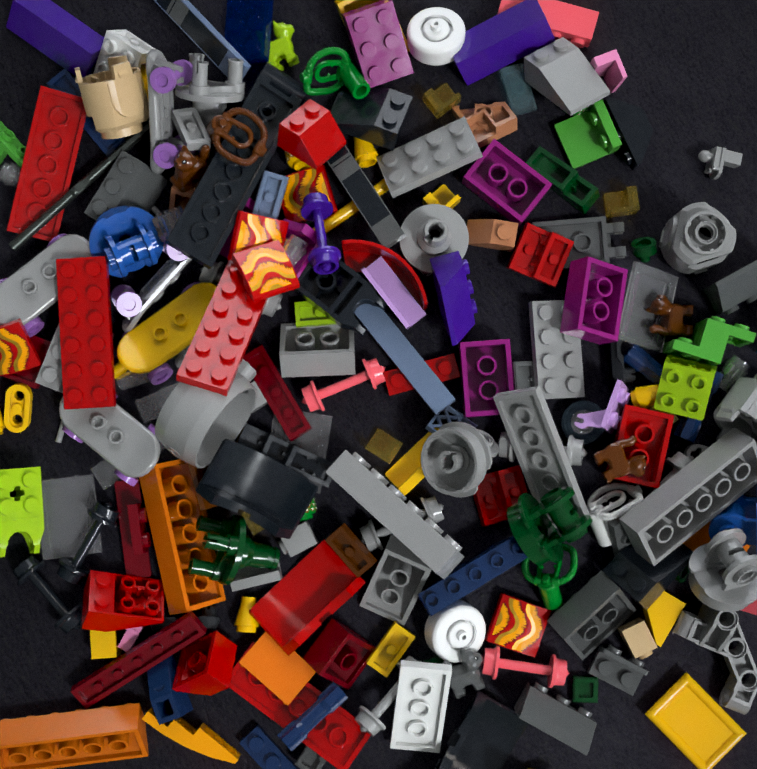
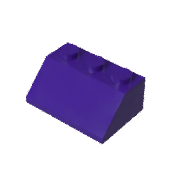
[429,251,477,346]

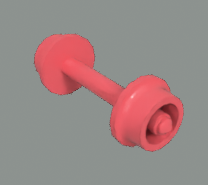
[301,358,386,412]
[481,645,570,688]

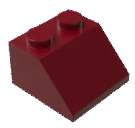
[303,618,376,690]

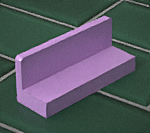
[361,256,427,330]

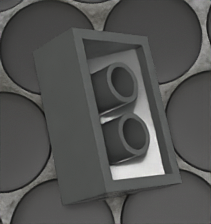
[84,150,169,239]
[702,260,757,316]
[547,570,637,661]
[514,682,597,756]

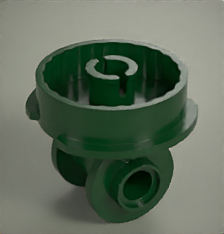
[507,487,593,566]

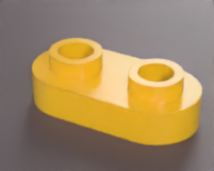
[4,383,33,433]

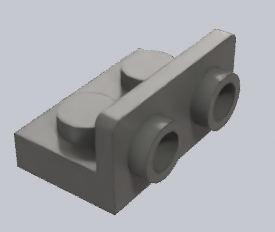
[587,645,649,696]

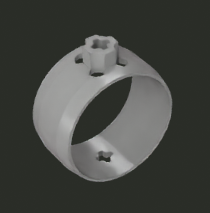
[155,359,257,468]

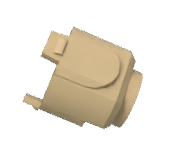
[74,55,149,139]

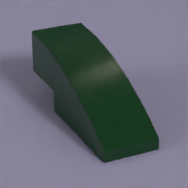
[526,146,600,215]

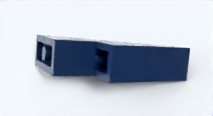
[417,535,528,617]

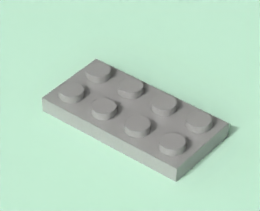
[377,116,483,198]
[528,300,585,400]

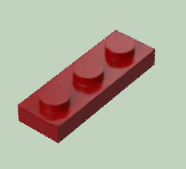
[383,353,460,396]

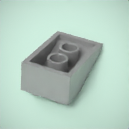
[524,37,610,116]
[359,534,431,626]

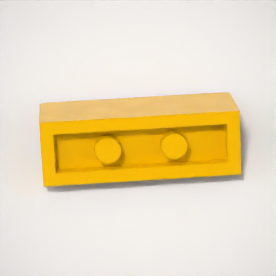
[385,428,439,496]

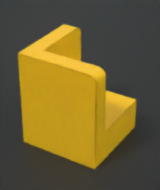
[422,184,461,209]
[90,630,122,659]

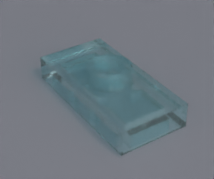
[499,63,537,116]

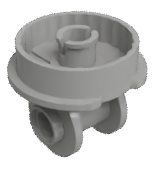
[421,422,500,498]
[688,528,757,612]

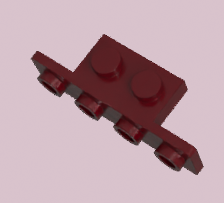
[115,480,152,577]

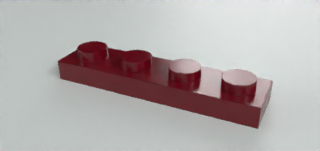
[243,345,313,442]

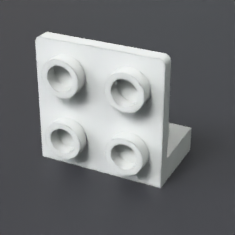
[93,30,155,74]

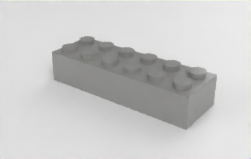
[619,427,757,566]
[326,450,465,580]

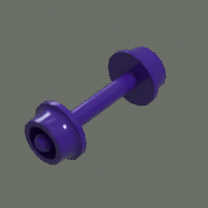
[300,192,341,275]

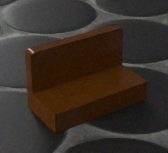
[325,523,378,578]

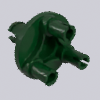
[188,514,280,585]

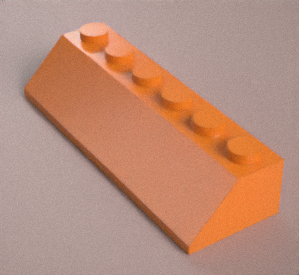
[139,459,226,615]
[0,703,149,769]

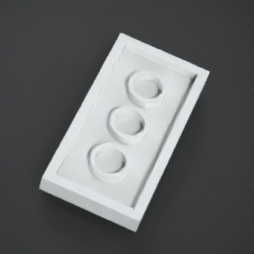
[390,660,452,753]

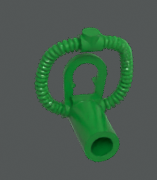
[299,47,370,99]
[521,542,578,610]

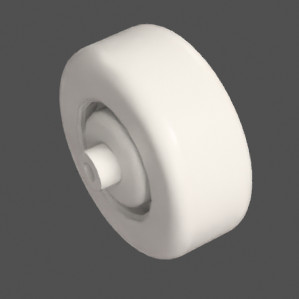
[407,7,466,66]
[424,600,486,663]

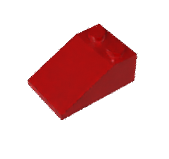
[606,404,674,489]

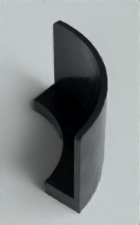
[195,439,318,539]
[435,691,529,769]

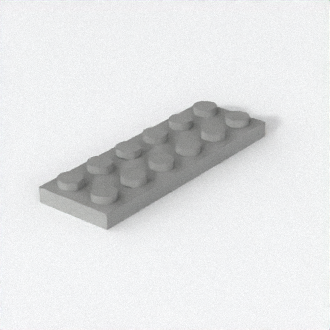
[493,385,590,528]

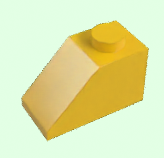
[643,591,686,647]

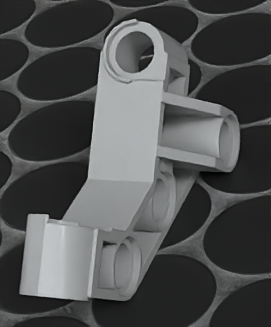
[672,603,757,715]

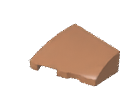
[452,101,517,148]

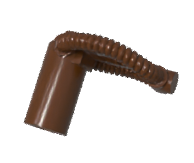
[205,107,268,166]

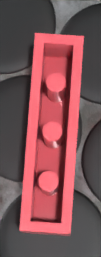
[497,0,599,48]

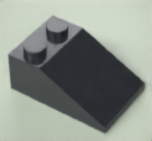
[330,87,413,151]
[603,543,693,611]

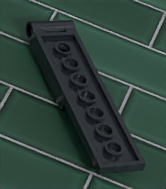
[165,62,306,269]

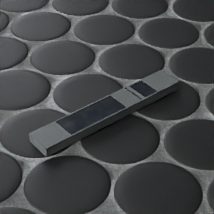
[327,145,406,248]

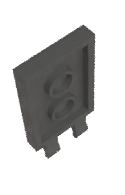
[532,216,627,270]

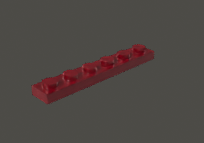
[70,610,207,709]

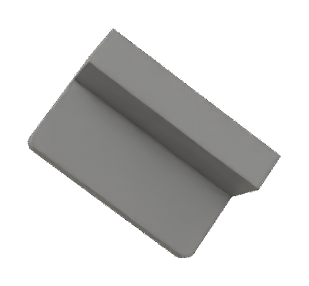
[171,107,211,162]
[230,563,283,592]

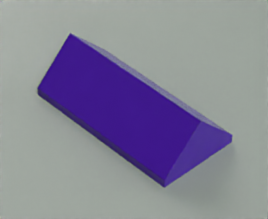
[6,0,104,77]
[453,0,555,86]

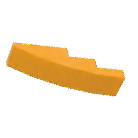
[142,707,241,764]

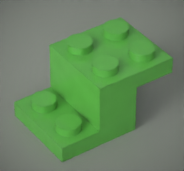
[661,316,756,366]

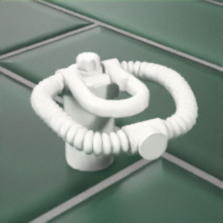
[587,482,644,547]

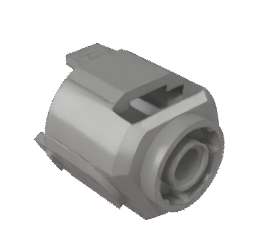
[659,202,736,275]
[714,374,757,444]

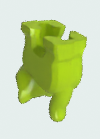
[255,21,299,71]

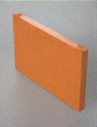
[239,631,316,706]

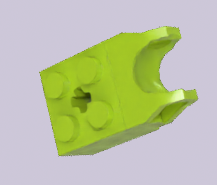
[0,467,44,557]

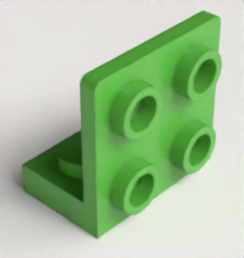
[554,99,622,169]

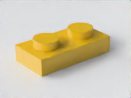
[366,621,415,678]

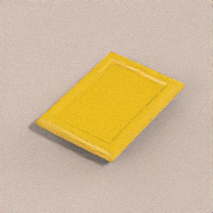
[645,672,747,769]

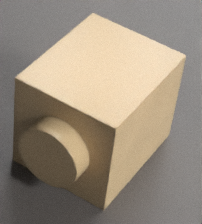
[617,617,658,659]

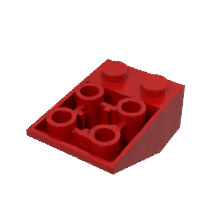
[81,570,164,632]

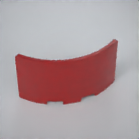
[341,239,428,311]
[249,540,366,656]

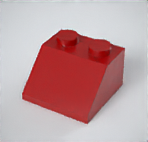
[277,99,346,170]
[172,631,237,696]

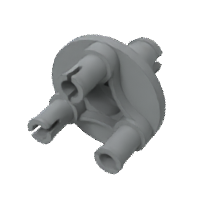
[175,53,245,127]
[399,204,469,276]

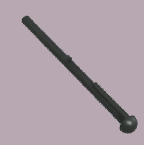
[9,118,150,251]

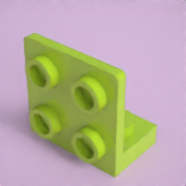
[654,355,717,421]

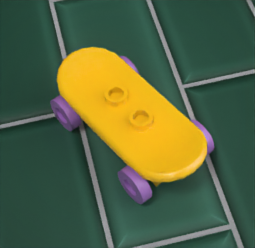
[117,282,217,385]

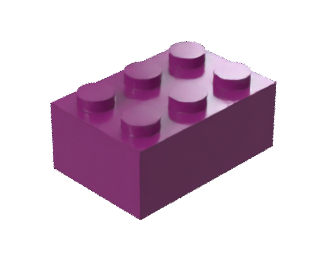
[342,0,414,88]
[462,139,552,228]
[560,256,628,345]
[458,339,514,418]

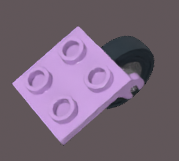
[562,379,630,446]

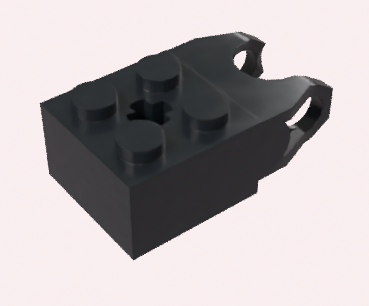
[293,260,387,337]

